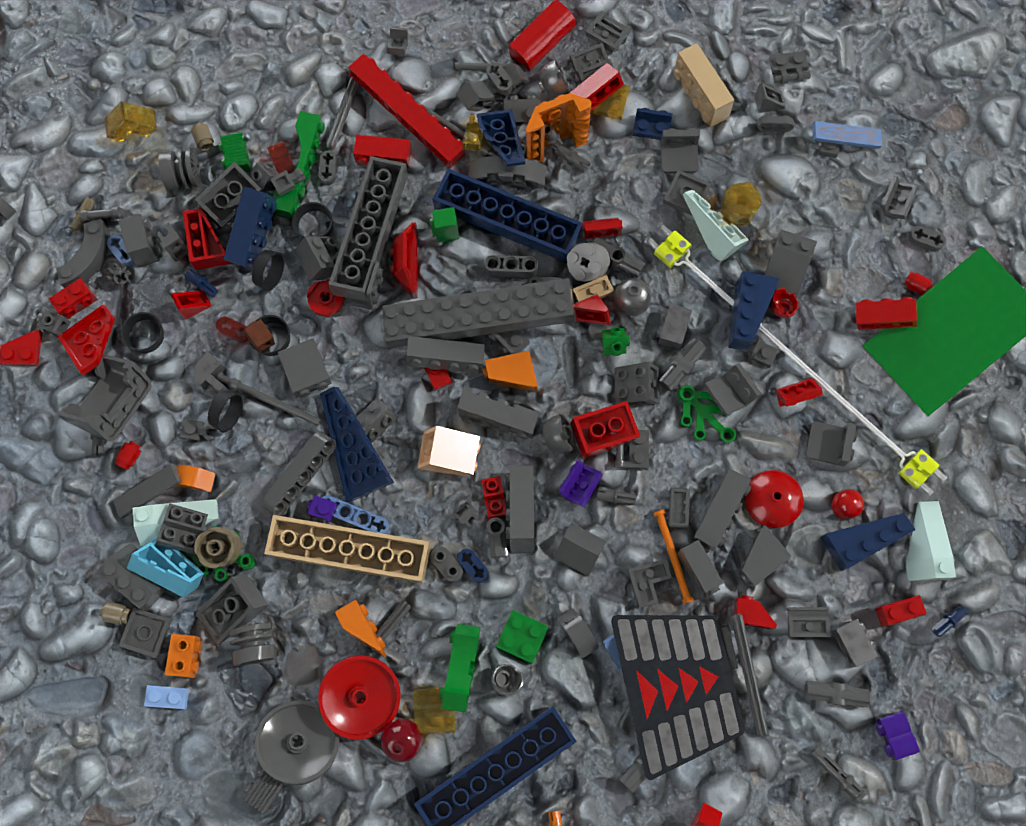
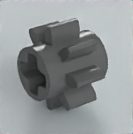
[106,263,131,287]

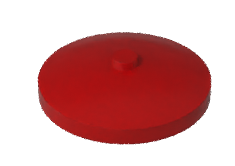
[318,655,401,740]

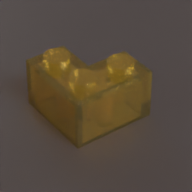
[105,101,157,141]

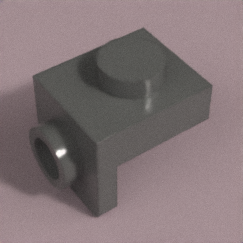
[387,27,408,56]

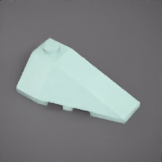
[133,499,219,548]

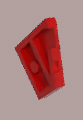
[0,329,43,366]

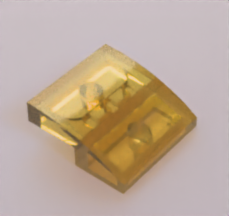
[413,688,456,734]

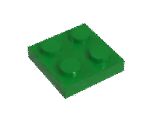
[496,610,549,664]

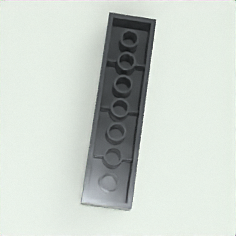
[328,156,408,302]

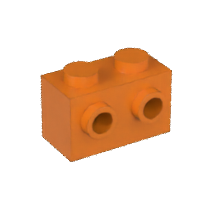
[165,634,202,678]

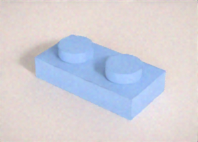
[144,685,189,709]

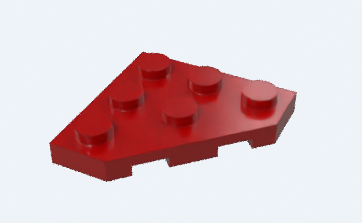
[57,304,115,376]

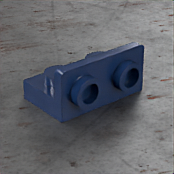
[632,108,673,140]

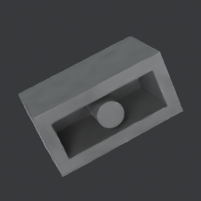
[656,304,692,350]
[831,619,878,668]

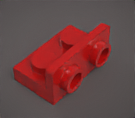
[583,218,623,240]
[776,378,823,407]

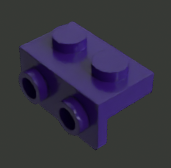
[559,459,603,508]

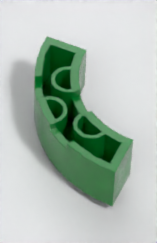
[439,624,481,713]

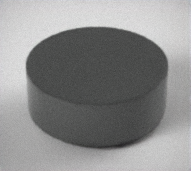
[588,323,607,340]

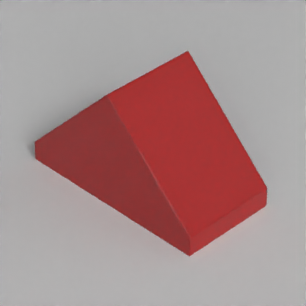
[171,291,211,319]
[574,294,611,325]

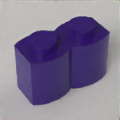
[875,711,920,760]

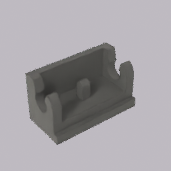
[157,222,188,262]

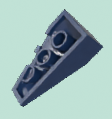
[476,109,525,167]

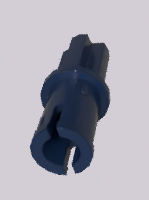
[185,269,218,298]
[931,604,969,637]

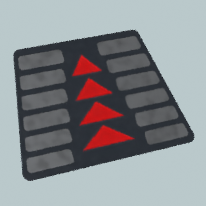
[611,615,745,780]

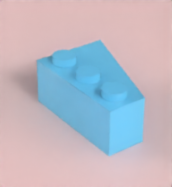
[127,539,204,598]

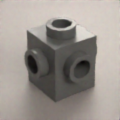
[249,162,279,191]

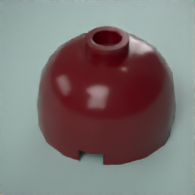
[381,718,423,763]

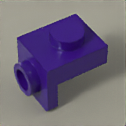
[307,496,338,522]

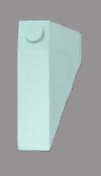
[683,190,749,261]
[905,501,956,581]

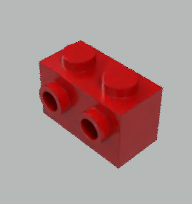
[48,278,98,319]

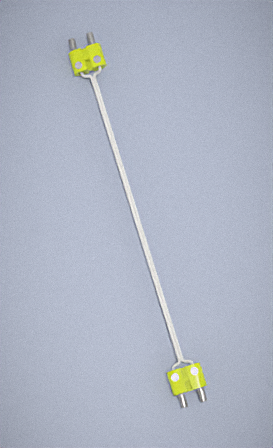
[647,225,948,496]

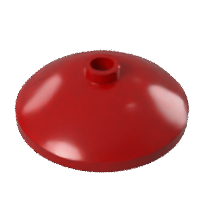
[744,470,804,528]

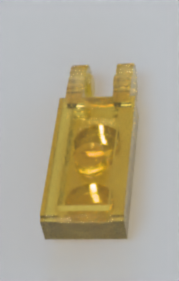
[462,114,484,151]

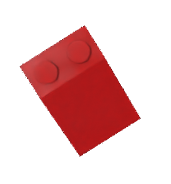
[570,401,641,459]

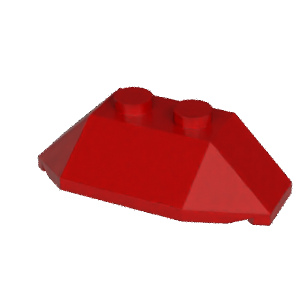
[390,222,418,298]

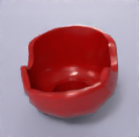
[770,288,799,318]
[831,489,865,520]

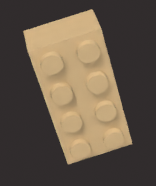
[674,43,734,127]

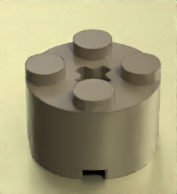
[194,527,241,568]

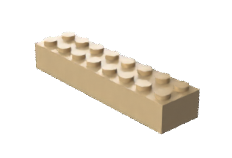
[264,515,431,584]

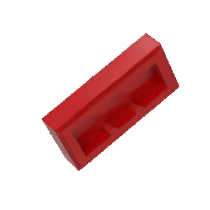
[424,368,452,391]

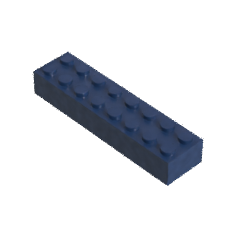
[432,168,583,263]
[414,706,577,826]

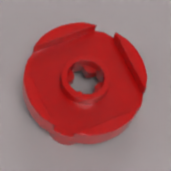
[307,279,345,318]

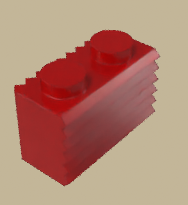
[875,595,926,627]

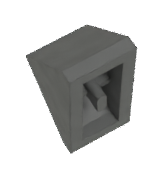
[754,83,786,113]

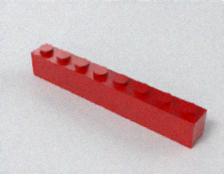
[348,53,465,169]

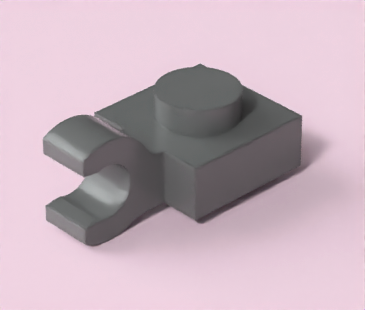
[271,168,306,197]

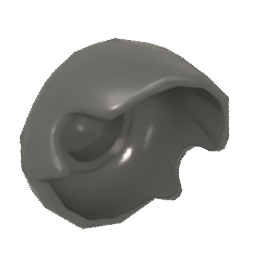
[491,664,523,695]

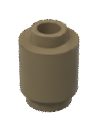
[191,123,214,151]
[100,602,132,625]

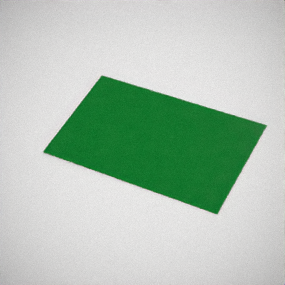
[863,246,1026,417]

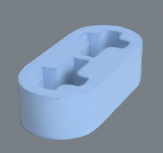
[107,235,135,267]

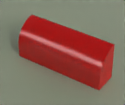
[509,0,576,71]

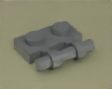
[769,51,811,84]

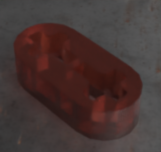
[216,316,249,343]

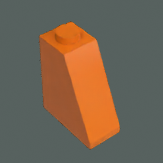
[482,351,538,392]

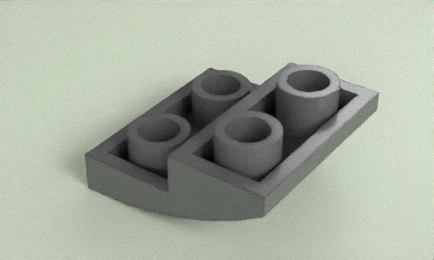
[156,503,208,555]

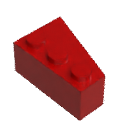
[183,208,231,270]

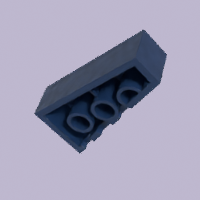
[728,271,779,351]
[820,513,915,571]

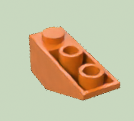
[335,600,386,657]

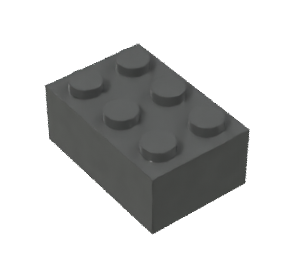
[193,162,261,228]

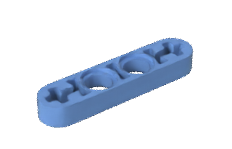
[321,495,390,534]

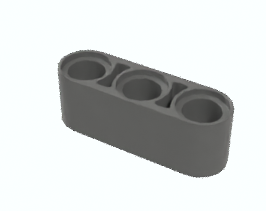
[484,255,538,279]

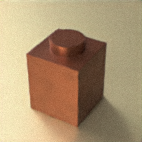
[245,320,275,354]

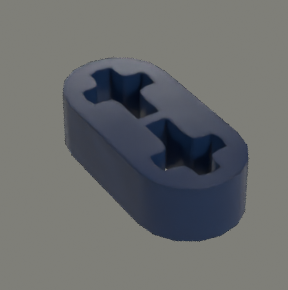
[458,549,488,583]

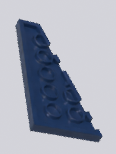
[320,387,394,502]

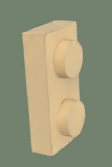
[572,275,614,302]

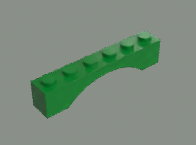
[273,111,325,219]

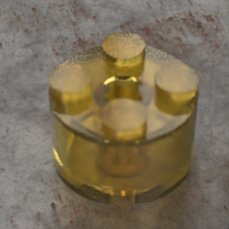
[721,182,761,226]

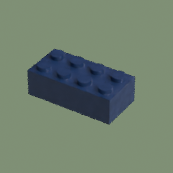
[223,187,277,268]

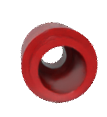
[903,272,934,296]
[114,440,142,470]

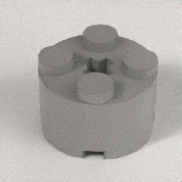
[567,242,610,281]

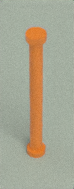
[653,510,694,604]

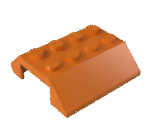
[526,93,592,163]

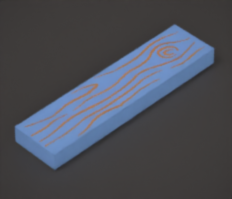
[812,121,882,149]

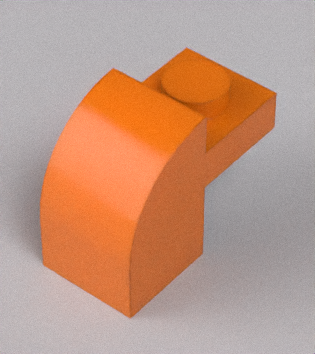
[174,465,216,492]

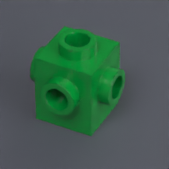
[602,327,630,356]

